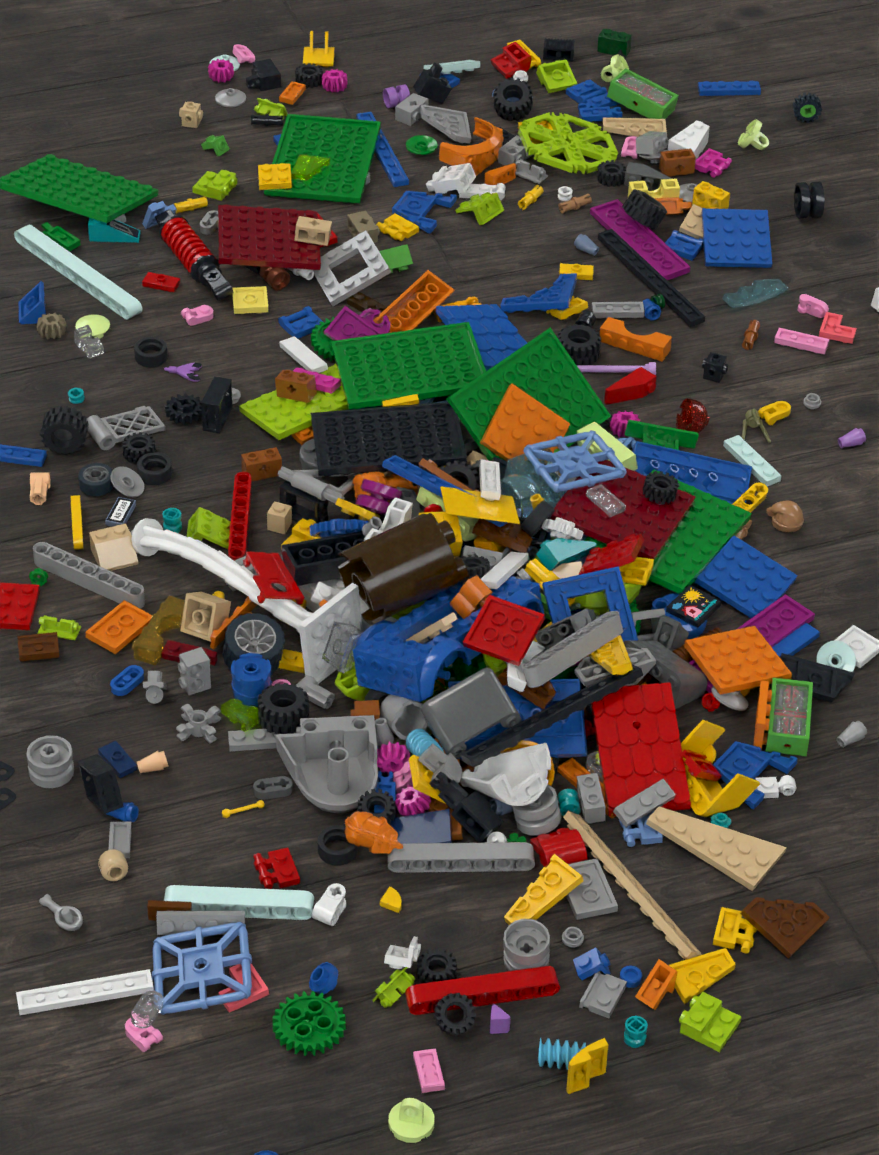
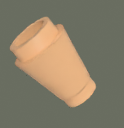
[137,751,169,773]

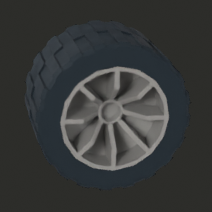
[223,613,285,675]

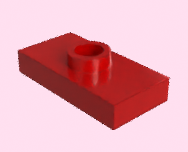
[142,272,180,292]

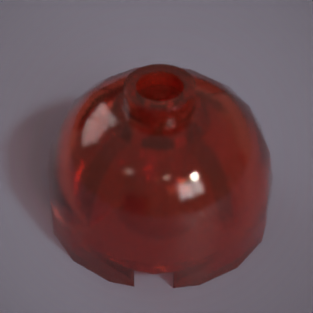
[676,398,709,433]

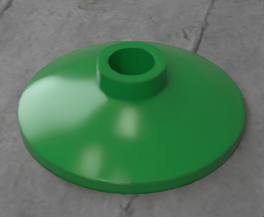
[406,135,437,155]

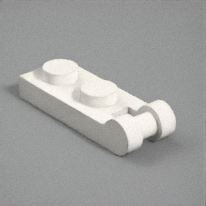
[459,183,506,200]

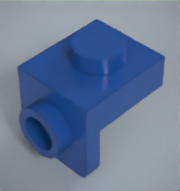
[573,947,611,980]

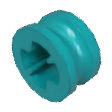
[68,388,85,404]

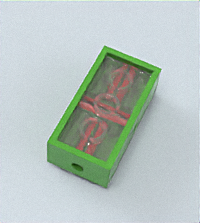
[607,68,679,119]
[766,678,813,756]

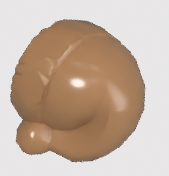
[766,500,804,532]

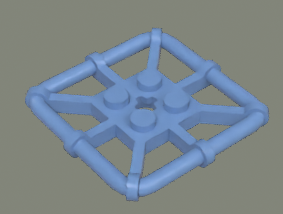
[523,430,627,493]
[151,922,252,1015]

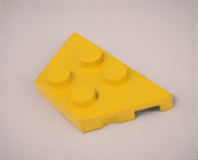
[335,498,380,522]

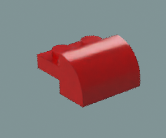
[491,41,531,79]
[530,828,587,867]

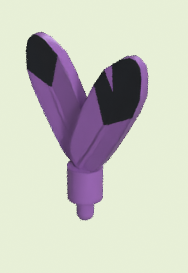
[164,363,202,382]

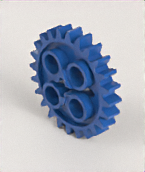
[309,519,369,538]

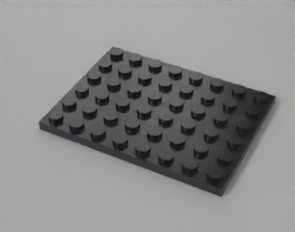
[311,402,467,477]

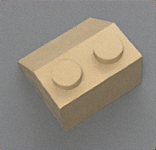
[89,524,138,571]
[180,592,231,642]

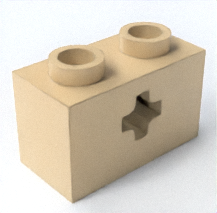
[294,216,332,246]

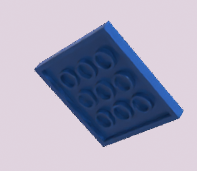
[701,208,772,268]
[695,536,798,618]

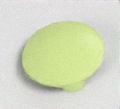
[75,314,110,339]

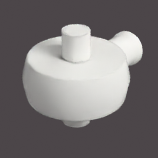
[485,831,507,843]

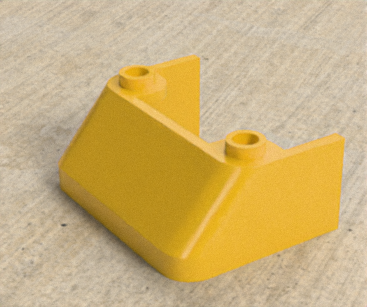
[681,720,760,817]

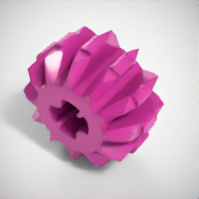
[208,58,234,83]
[322,69,348,93]
[610,410,640,438]
[377,741,410,775]
[395,784,432,817]

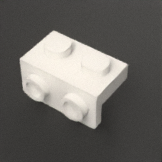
[384,936,421,969]

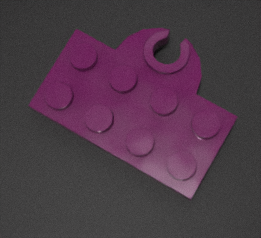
[324,306,390,341]

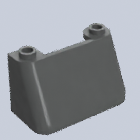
[421,668,522,759]

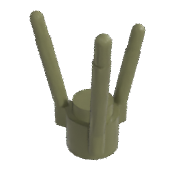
[741,409,771,443]

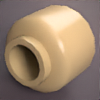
[98,849,128,881]

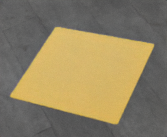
[440,486,520,524]

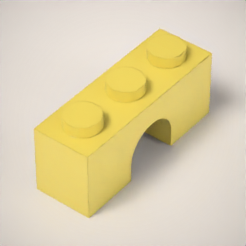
[628,179,680,198]

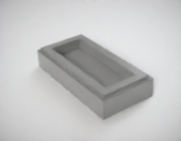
[108,822,132,858]

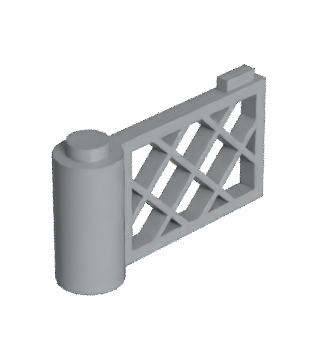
[86,406,165,450]

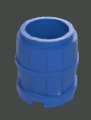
[231,653,272,710]

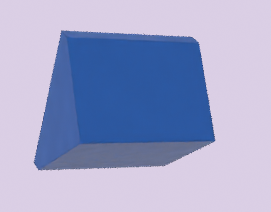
[19,281,46,324]

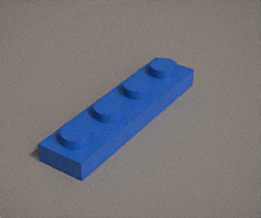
[697,81,761,96]

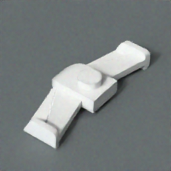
[506,641,545,692]

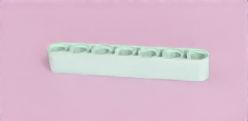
[164,885,314,920]

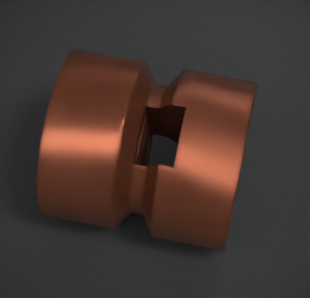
[260,267,290,290]

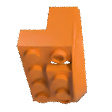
[439,117,503,176]

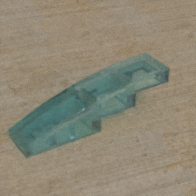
[723,279,789,308]

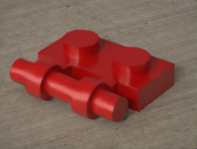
[253,847,300,889]

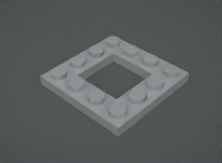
[313,230,391,306]

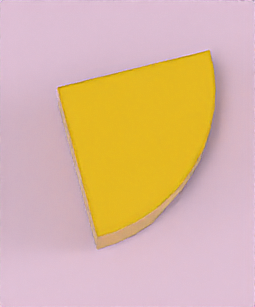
[380,886,401,913]

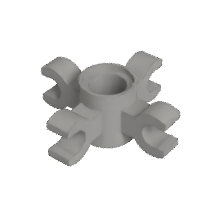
[176,704,221,743]

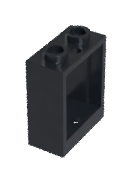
[201,376,233,434]
[279,480,329,523]
[78,754,124,814]

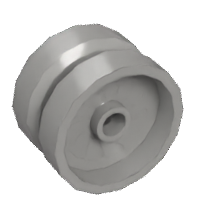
[26,736,74,788]
[512,785,562,835]

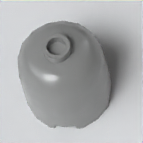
[380,694,428,740]

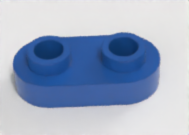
[110,665,144,696]

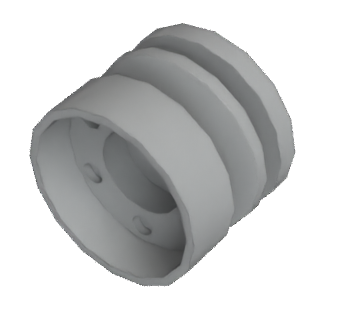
[503,919,550,971]

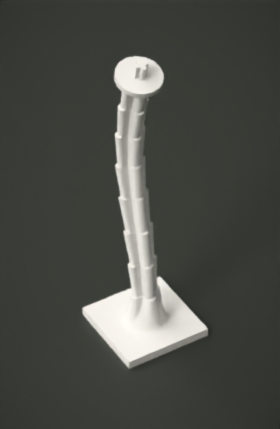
[131,518,363,684]

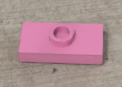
[413,1048,445,1093]

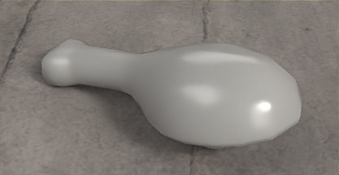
[39,894,83,931]

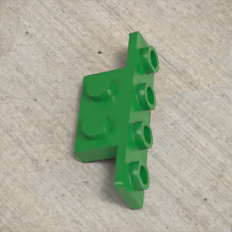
[625,420,699,450]

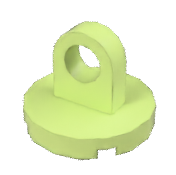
[601,54,629,82]
[738,119,769,150]
[388,1098,434,1143]

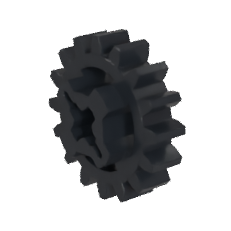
[165,393,202,425]

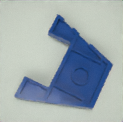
[392,191,457,234]
[713,741,798,810]

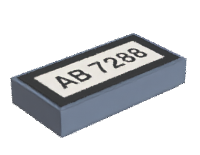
[105,497,136,527]

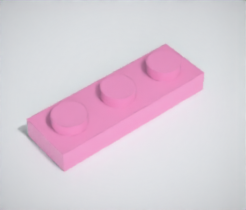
[774,328,829,354]

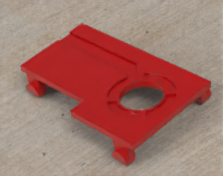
[243,552,305,605]

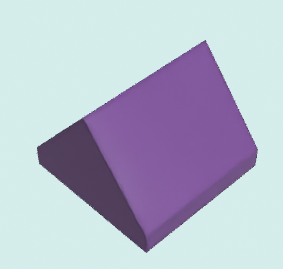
[490,1004,510,1034]

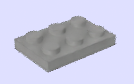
[566,858,618,920]

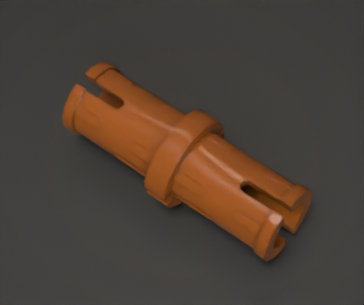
[742,320,760,350]

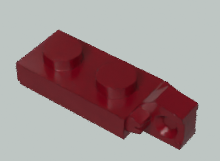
[161,640,218,666]

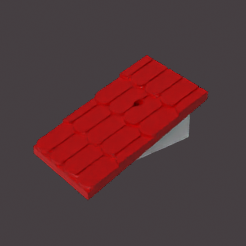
[591,682,691,816]

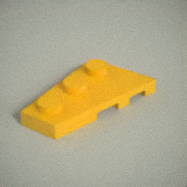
[669,948,735,1004]

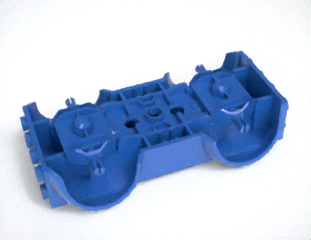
[353,576,544,702]

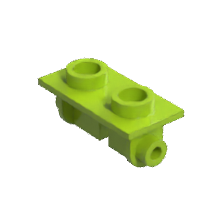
[254,98,287,119]
[38,615,81,640]
[372,967,415,1008]

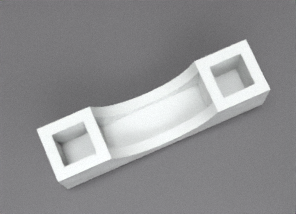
[364,498,413,541]

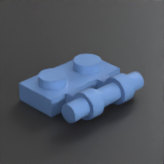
[619,810,663,847]

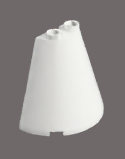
[460,743,551,806]

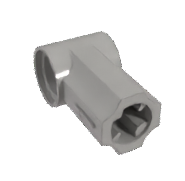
[296,675,335,709]

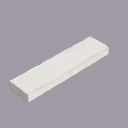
[279,336,328,373]
[481,552,529,589]

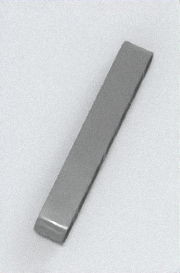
[33,542,145,609]
[522,611,624,688]
[387,842,535,873]

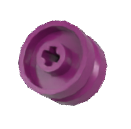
[355,479,403,515]

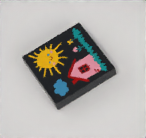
[666,585,721,628]

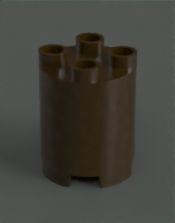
[338,513,468,625]

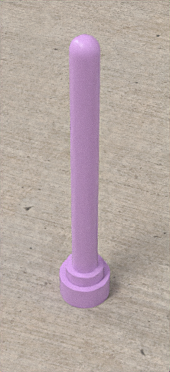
[577,362,656,375]

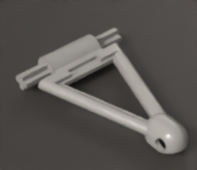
[278,466,363,503]

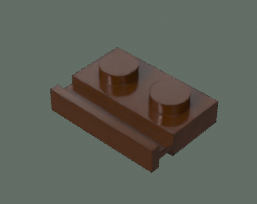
[17,632,59,661]

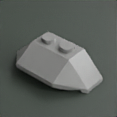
[575,647,656,687]

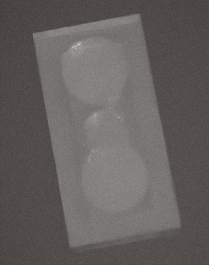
[586,484,626,517]

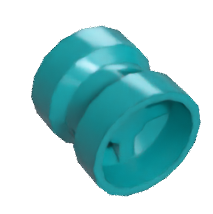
[162,508,182,533]
[558,789,581,817]
[624,1016,648,1048]

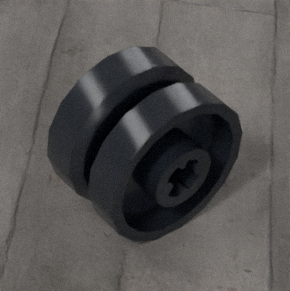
[794,181,825,219]

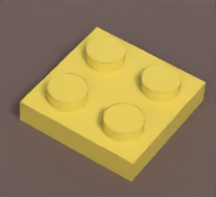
[232,286,268,314]

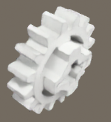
[541,517,584,540]

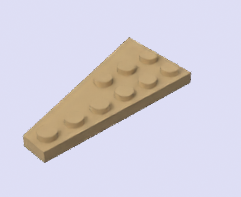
[646,807,787,891]

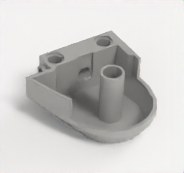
[276,715,378,813]

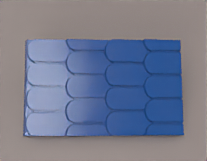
[436,304,527,371]
[632,441,752,504]
[448,679,588,760]

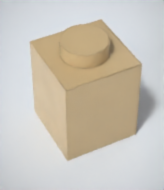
[267,501,292,534]

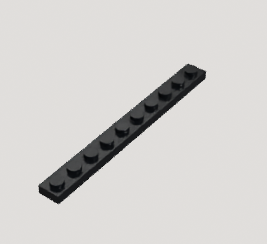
[598,229,705,327]
[460,664,643,767]

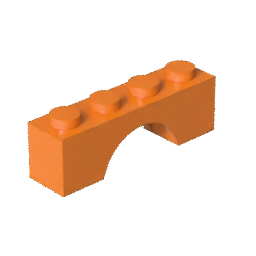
[600,317,672,362]

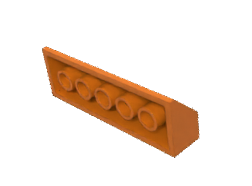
[373,270,455,333]

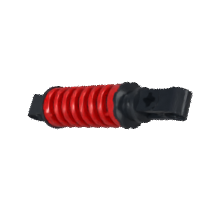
[155,209,234,301]

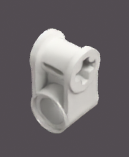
[312,883,346,926]

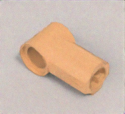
[30,472,50,505]

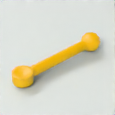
[222,800,265,818]

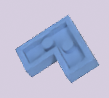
[142,201,177,229]

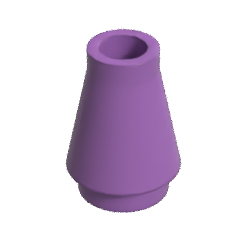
[838,428,866,448]

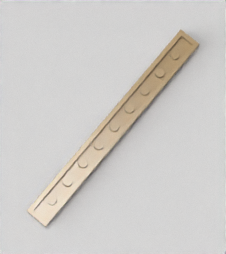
[563,811,702,960]

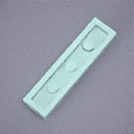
[424,60,480,74]
[723,435,781,486]

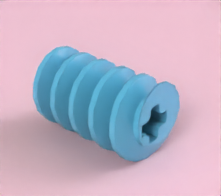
[406,729,444,757]
[538,1038,586,1070]

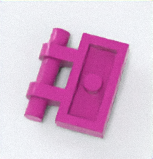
[695,148,732,178]

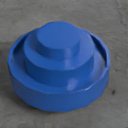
[309,962,338,995]

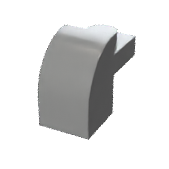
[418,743,462,783]

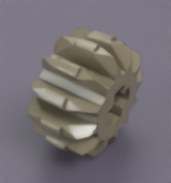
[37,312,66,340]

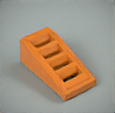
[485,163,516,185]

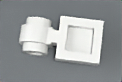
[755,775,796,798]

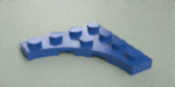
[500,273,578,313]

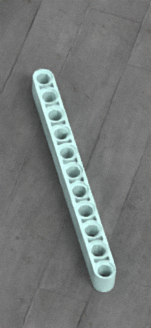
[14,224,142,320]

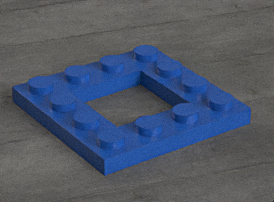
[542,566,638,642]

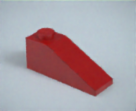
[604,367,657,405]

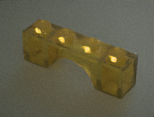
[132,595,185,665]

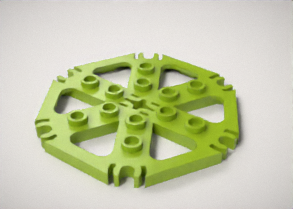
[518,112,618,174]

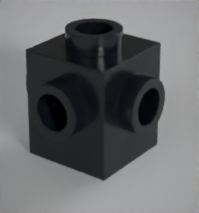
[702,352,729,383]

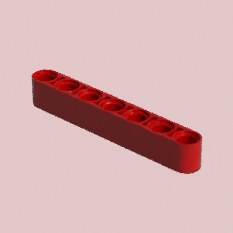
[228,472,252,561]
[405,966,560,1015]

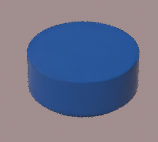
[620,966,642,988]

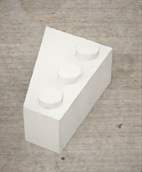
[668,121,710,159]

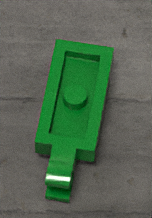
[41,222,81,252]

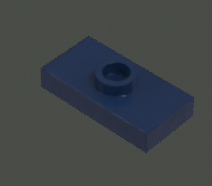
[98,741,137,778]

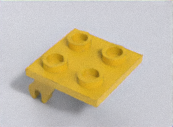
[303,31,334,67]

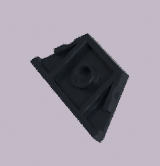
[780,653,855,703]

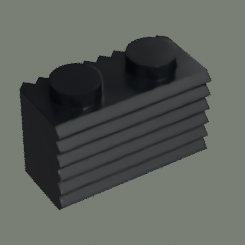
[543,38,575,61]

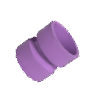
[383,84,410,108]

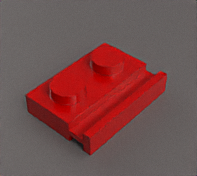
[680,750,722,782]

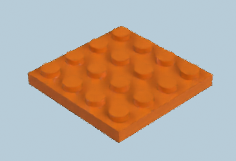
[480,384,570,483]
[684,626,792,695]

